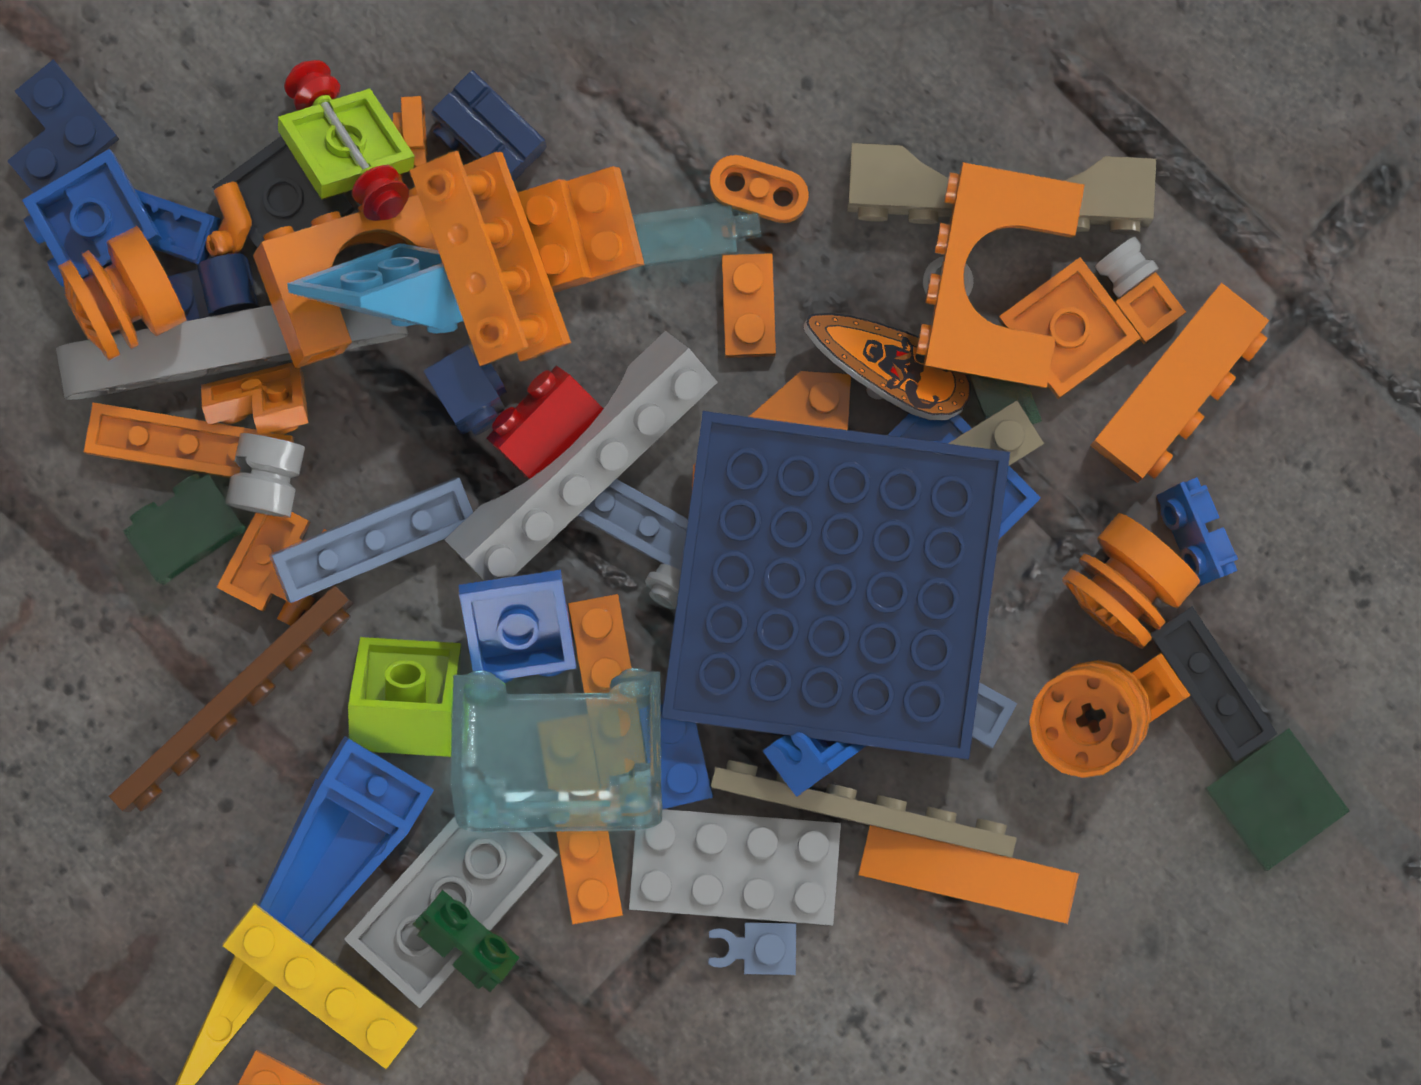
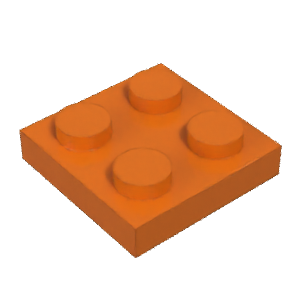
[998,257,1141,399]

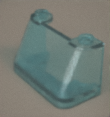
[451,668,663,833]

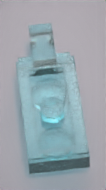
[632,203,761,268]

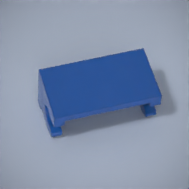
[763,732,866,797]

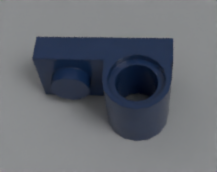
[167,254,260,321]

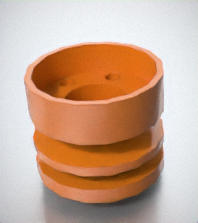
[58,226,187,361]
[1062,513,1200,649]
[1029,660,1151,778]

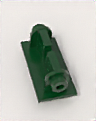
[412,890,520,993]

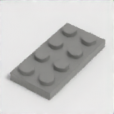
[344,786,558,1008]
[629,807,841,925]

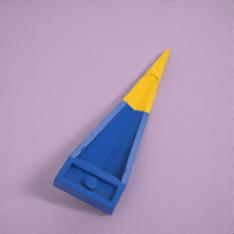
[175,736,434,1085]

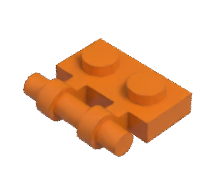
[216,512,327,626]

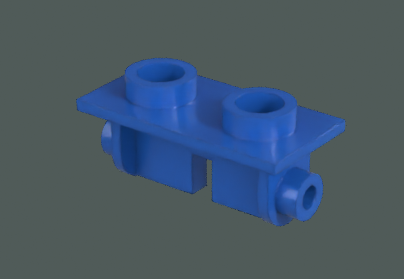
[1156,477,1238,588]

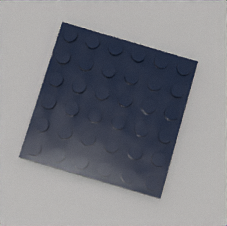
[662,411,1010,760]

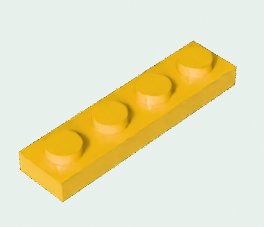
[222,903,418,1069]

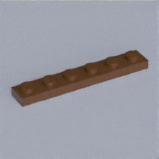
[109,585,354,812]

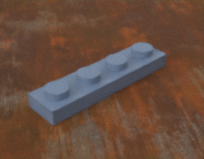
[269,477,473,603]

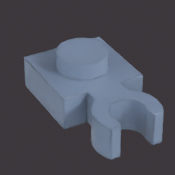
[708,922,796,975]

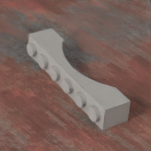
[445,331,718,581]

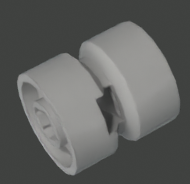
[225,433,305,518]

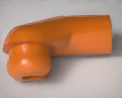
[206,182,252,257]

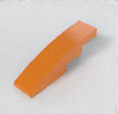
[859,825,1079,924]

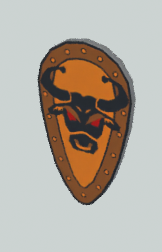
[804,313,971,420]

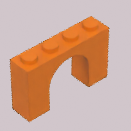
[916,162,1085,388]
[253,187,438,369]

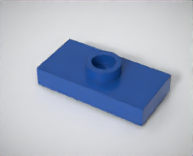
[135,189,221,264]

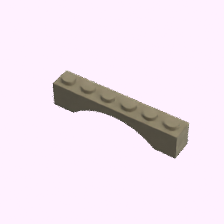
[847,143,1156,235]

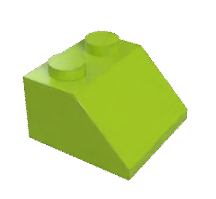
[348,637,461,757]

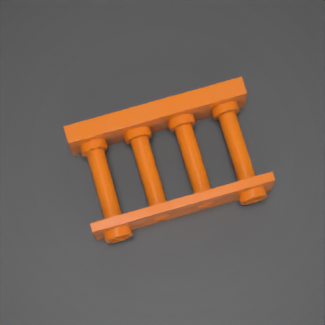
[409,151,571,366]

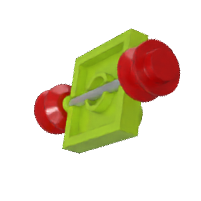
[278,60,415,221]

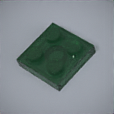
[1205,728,1350,871]

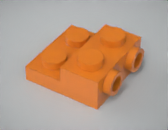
[518,166,645,293]

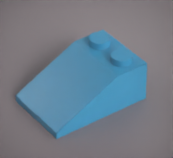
[287,243,463,333]

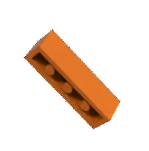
[1090,282,1270,483]

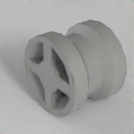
[1094,236,1159,299]

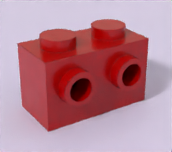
[486,365,604,480]

